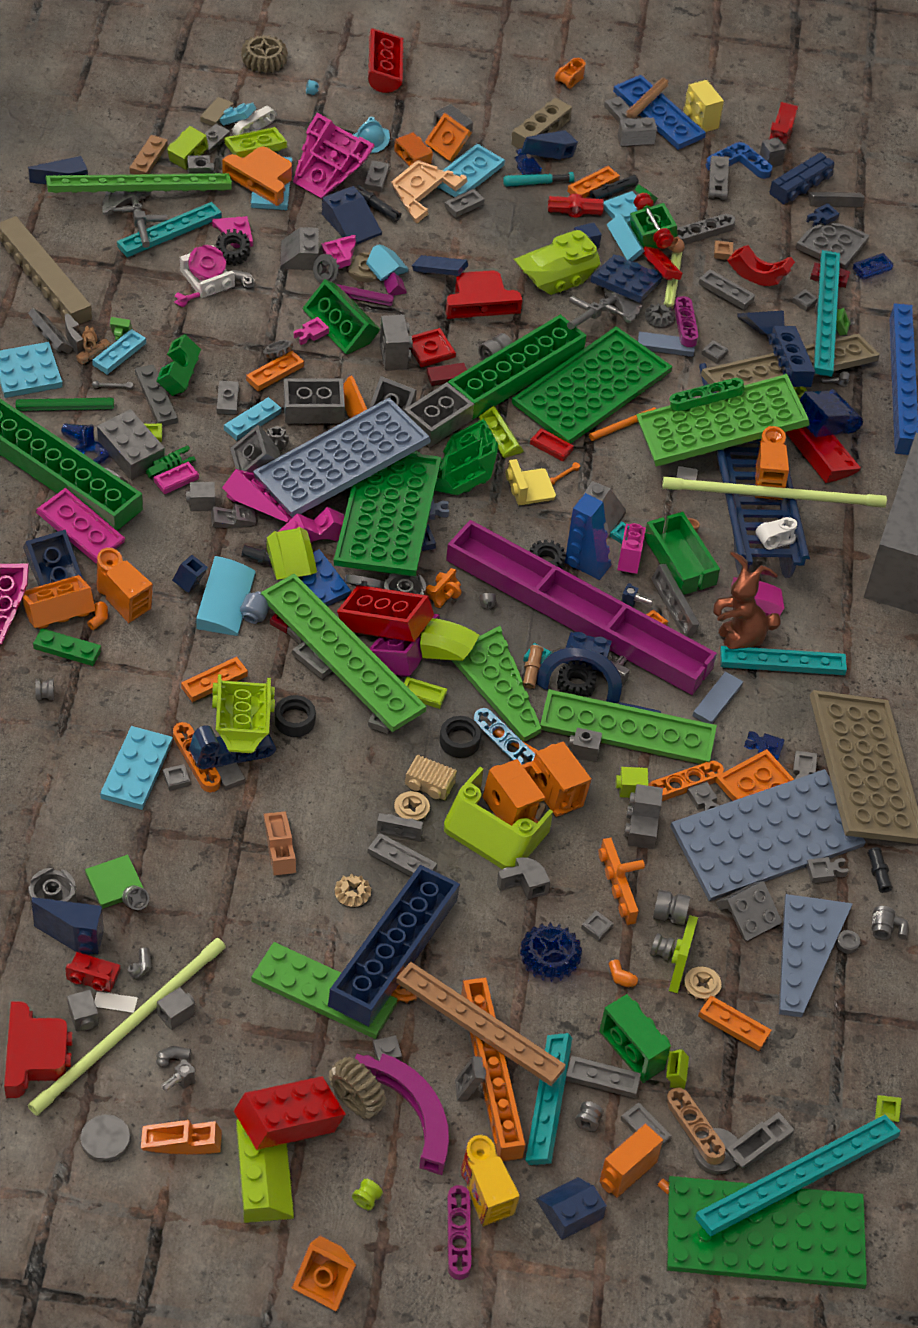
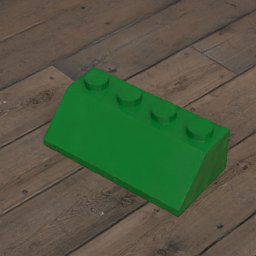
[302,279,380,355]

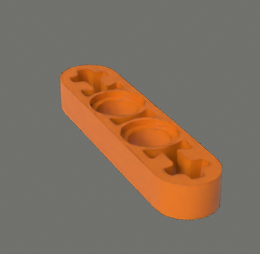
[173,722,221,793]
[648,761,724,801]

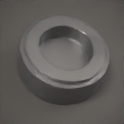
[836,930,860,954]

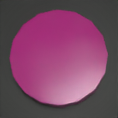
[188,245,226,281]

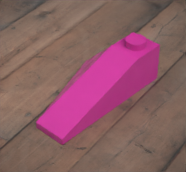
[222,469,292,523]
[0,564,29,645]

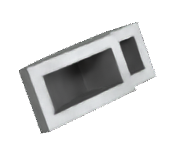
[726,1112,794,1169]

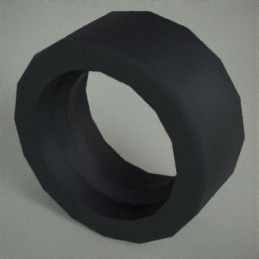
[274,695,316,737]
[439,716,481,758]

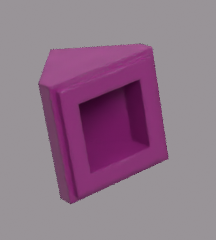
[384,272,407,295]

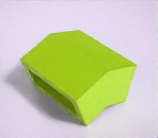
[666,1049,689,1089]

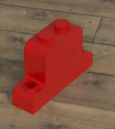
[446,270,522,319]
[4,1001,73,1098]

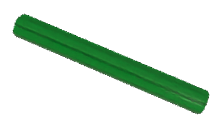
[15,397,114,411]

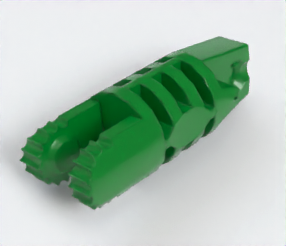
[145,445,196,478]

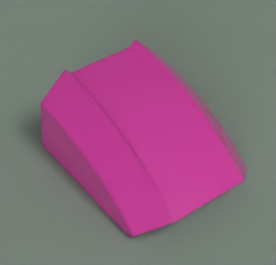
[731,577,784,616]

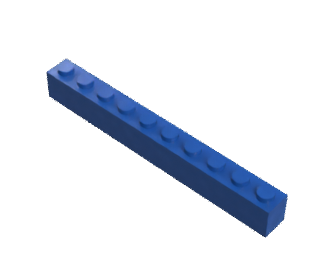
[889,303,918,455]

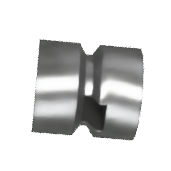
[478,333,513,361]
[653,889,690,925]

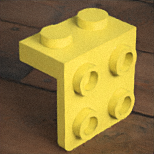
[505,459,556,505]

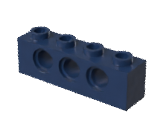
[769,326,815,387]

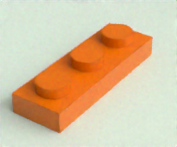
[567,166,620,198]
[246,351,304,391]
[181,657,248,702]
[698,995,772,1051]

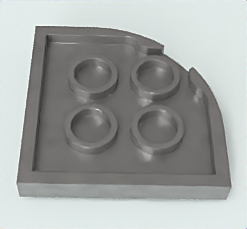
[796,223,870,270]

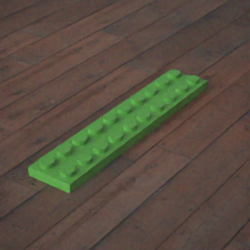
[261,574,427,732]

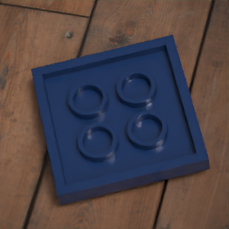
[590,255,663,303]

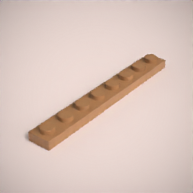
[396,962,566,1086]

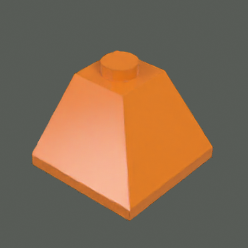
[292,1236,356,1311]

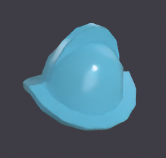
[354,117,390,153]

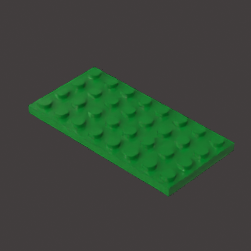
[512,326,672,444]
[334,453,441,576]
[667,1176,867,1289]

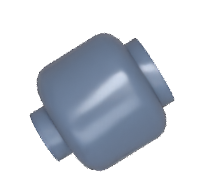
[240,591,270,624]

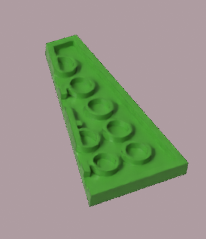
[452,626,541,742]

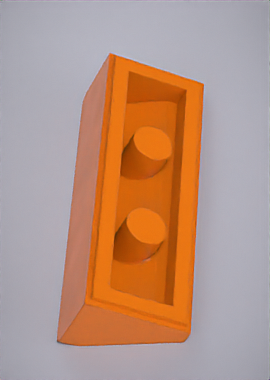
[343,376,367,419]

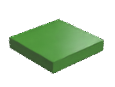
[85,855,143,909]

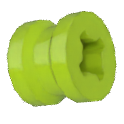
[352,1179,383,1210]

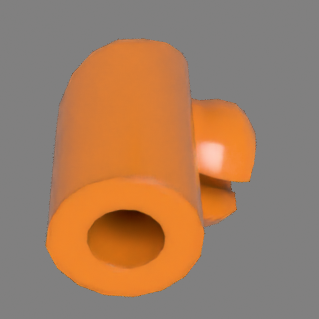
[87,601,108,630]
[609,960,638,987]

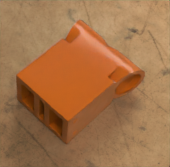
[755,426,789,500]
[97,548,153,624]

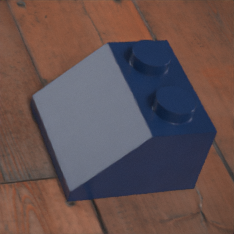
[536,1177,607,1240]

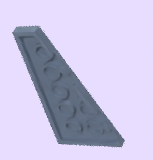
[779,894,853,1017]

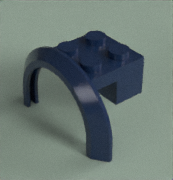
[536,632,622,703]

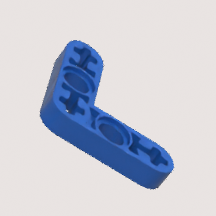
[706,142,772,179]

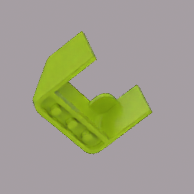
[444,767,553,870]

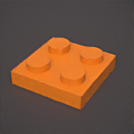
[424,113,472,162]

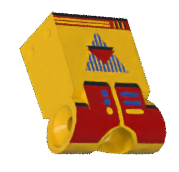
[460,1135,520,1227]

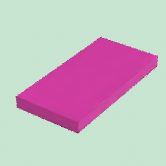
[36,488,125,564]

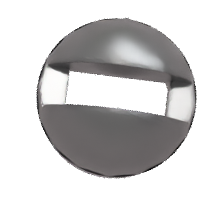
[479,593,496,609]

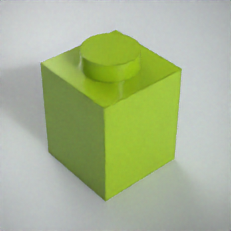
[615,767,648,798]

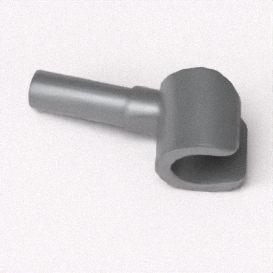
[822,372,850,387]

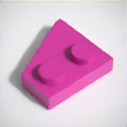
[212,216,253,248]
[321,235,356,269]

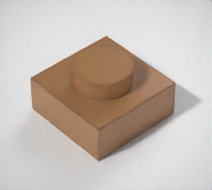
[714,241,733,260]

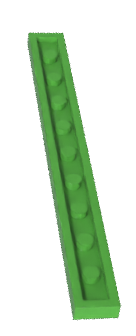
[46,173,232,193]

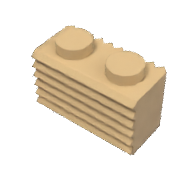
[405,755,457,800]

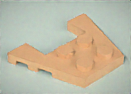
[391,161,468,223]

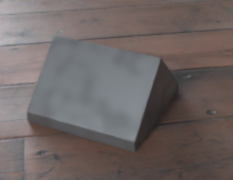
[369,376,417,411]

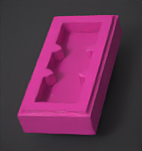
[154,462,199,494]

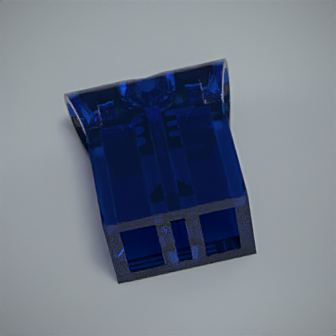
[800,389,863,437]

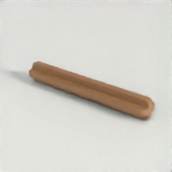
[626,78,669,119]

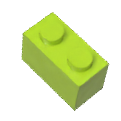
[167,126,209,170]

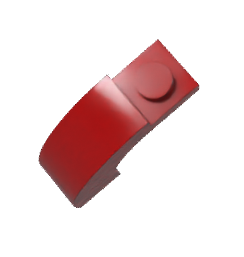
[769,102,798,144]
[727,245,795,286]

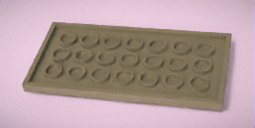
[810,690,918,844]

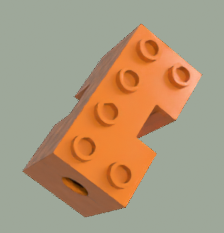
[482,742,592,826]

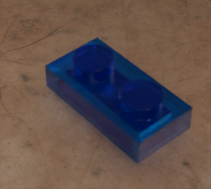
[852,253,894,280]

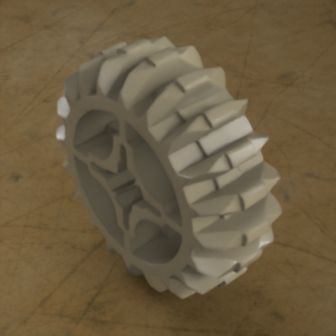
[241,35,288,74]
[328,1057,386,1119]

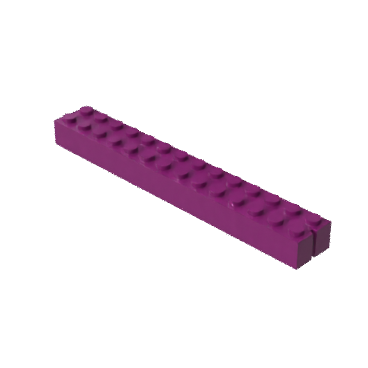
[446,520,717,695]

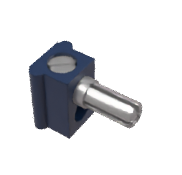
[621,583,653,607]

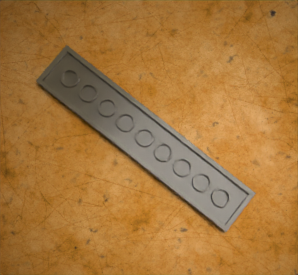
[701,334,880,393]

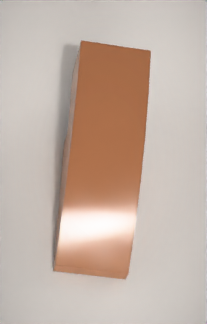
[264,811,296,875]

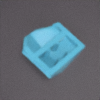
[366,245,409,281]

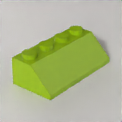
[236,1120,294,1223]

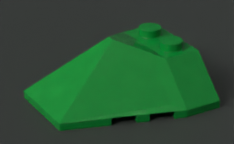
[435,419,498,495]

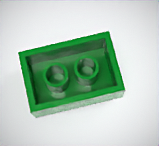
[599,994,671,1083]

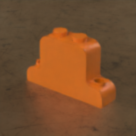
[222,147,292,206]

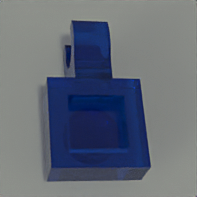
[515,148,542,175]

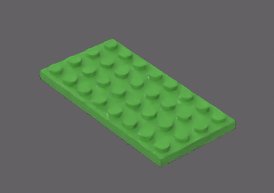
[636,374,809,466]

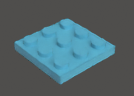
[0,342,63,398]

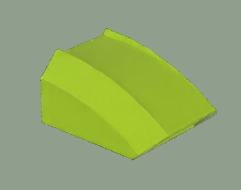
[267,527,317,579]
[420,618,480,661]

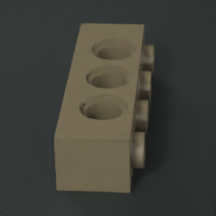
[511,98,572,150]

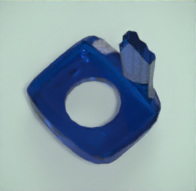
[74,424,109,464]

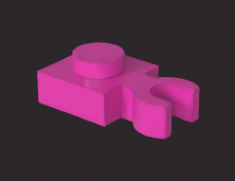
[293,317,329,345]

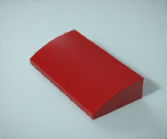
[785,416,861,483]

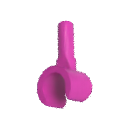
[174,292,200,307]

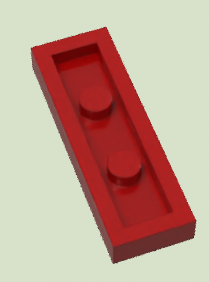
[643,246,683,280]

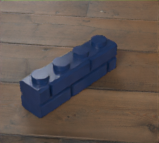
[769,152,835,204]

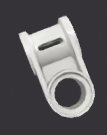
[756,517,797,550]

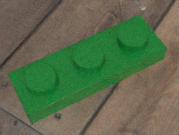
[33,628,101,666]

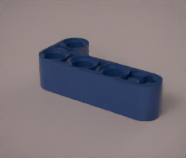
[189,725,276,769]

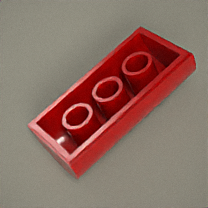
[368,28,403,93]

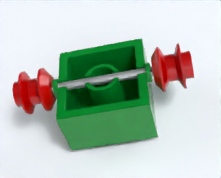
[630,193,678,249]

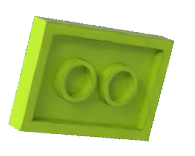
[224,127,287,158]

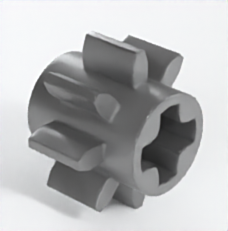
[267,427,289,451]

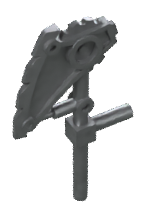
[102,191,168,248]
[567,288,643,330]

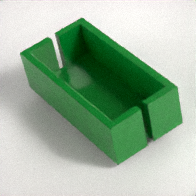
[644,512,720,595]

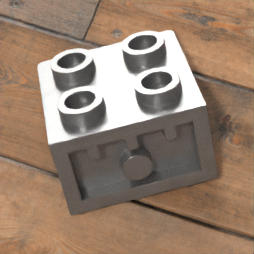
[716,881,782,941]

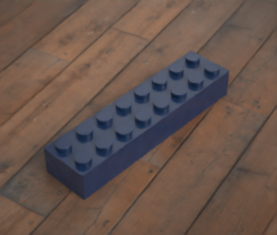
[328,865,460,1027]

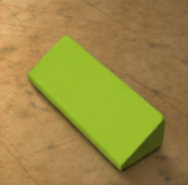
[478,406,524,458]

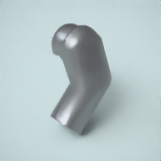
[232,270,255,288]
[128,948,151,979]
[156,1046,191,1067]

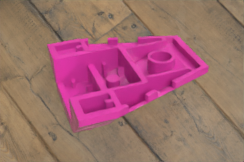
[293,113,375,199]

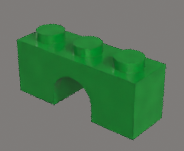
[156,334,201,396]

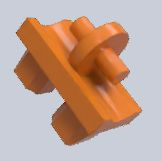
[425,568,462,608]

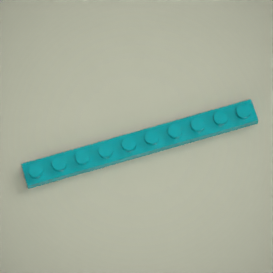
[813,250,840,376]
[695,1115,901,1236]

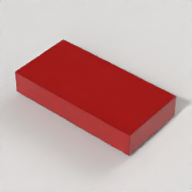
[530,428,574,462]

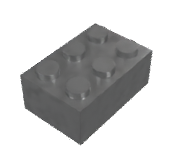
[284,379,345,424]
[404,382,474,448]
[97,409,165,480]

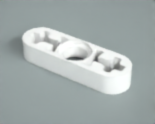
[232,106,276,135]

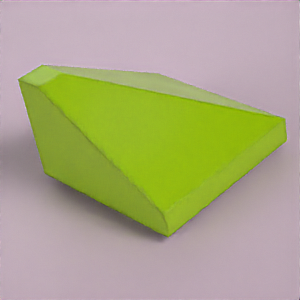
[875,1095,901,1122]

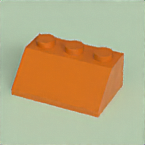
[21,575,96,628]

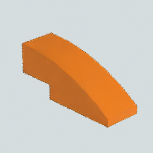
[141,1120,222,1154]

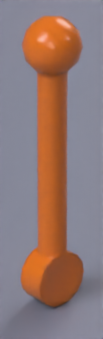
[550,462,580,485]

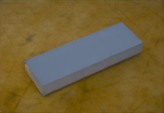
[638,332,695,357]
[692,672,743,724]

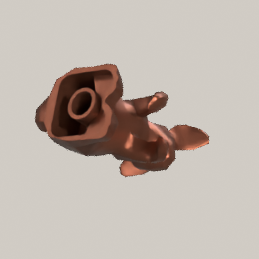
[713,551,781,649]

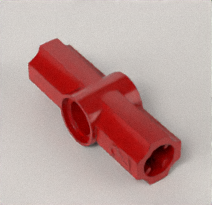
[548,193,603,218]

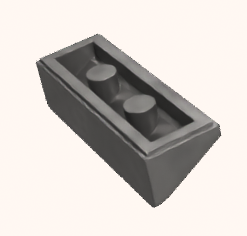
[808,192,865,207]

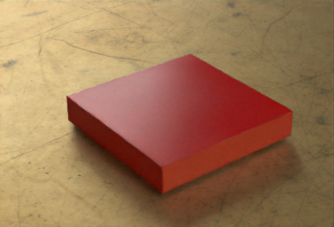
[409,328,456,367]

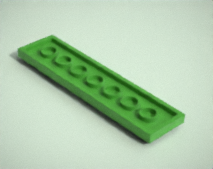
[540,689,717,764]

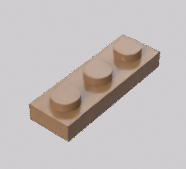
[129,135,168,175]

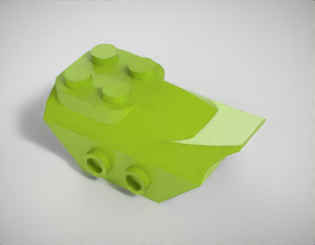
[513,230,600,295]
[212,674,275,753]

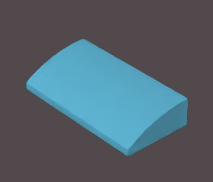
[196,556,256,636]

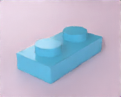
[219,103,257,125]

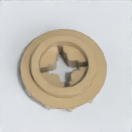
[394,791,430,821]
[335,874,371,907]
[684,967,721,1001]

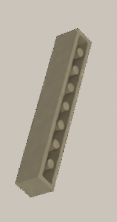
[0,216,92,324]

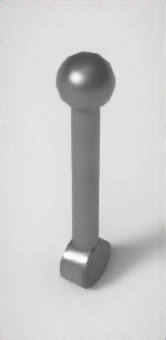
[92,381,133,390]

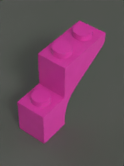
[278,507,345,543]

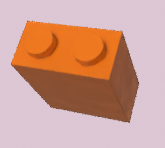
[599,1123,663,1198]

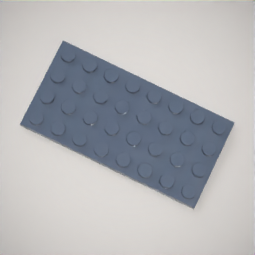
[253,398,431,518]
[670,769,866,901]

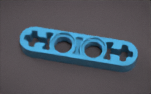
[474,708,535,765]

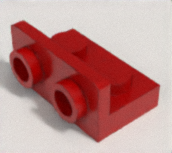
[65,952,121,992]

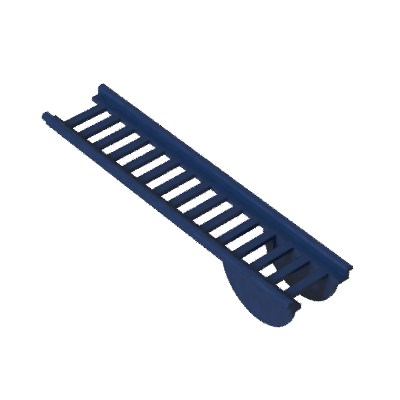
[699,363,810,578]

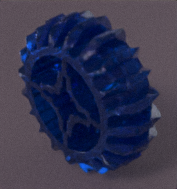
[520,922,582,982]

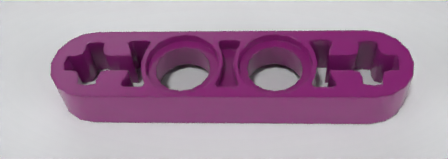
[674,296,698,347]
[447,1185,471,1280]

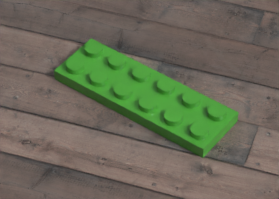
[251,942,398,1039]

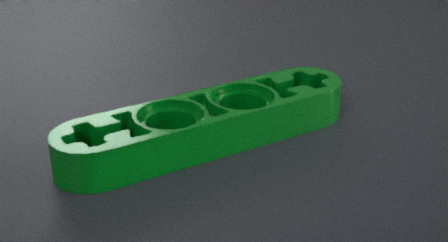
[669,378,745,411]

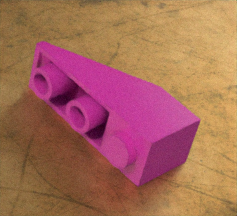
[617,523,646,574]

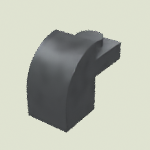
[497,858,550,900]

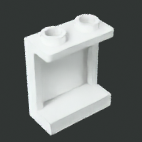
[180,245,235,298]

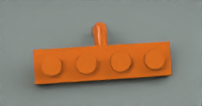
[598,838,645,925]

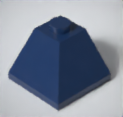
[737,310,785,338]

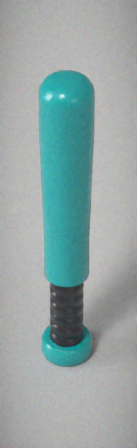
[503,172,574,187]

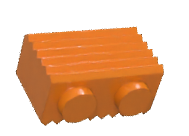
[394,132,433,166]

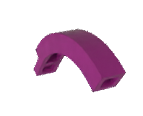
[355,1053,449,1175]

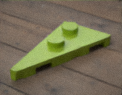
[669,915,698,993]

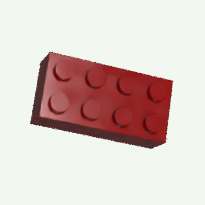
[337,585,434,642]
[234,1076,346,1150]

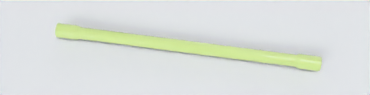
[662,477,887,508]
[28,938,226,1116]

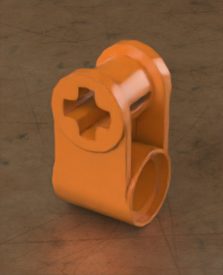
[555,58,585,89]

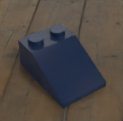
[322,186,382,245]
[23,530,83,586]
[31,897,104,955]

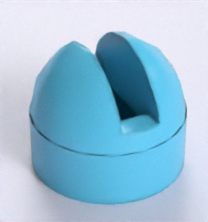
[306,80,319,95]

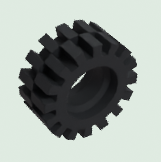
[216,229,250,266]
[529,539,566,569]
[557,661,597,698]

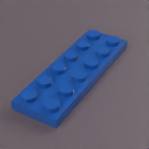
[613,75,706,150]

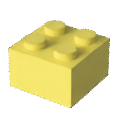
[683,80,724,132]

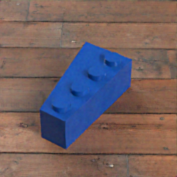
[565,493,612,580]

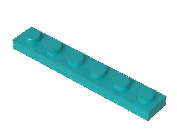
[117,202,222,257]
[720,646,847,675]
[525,1033,573,1165]

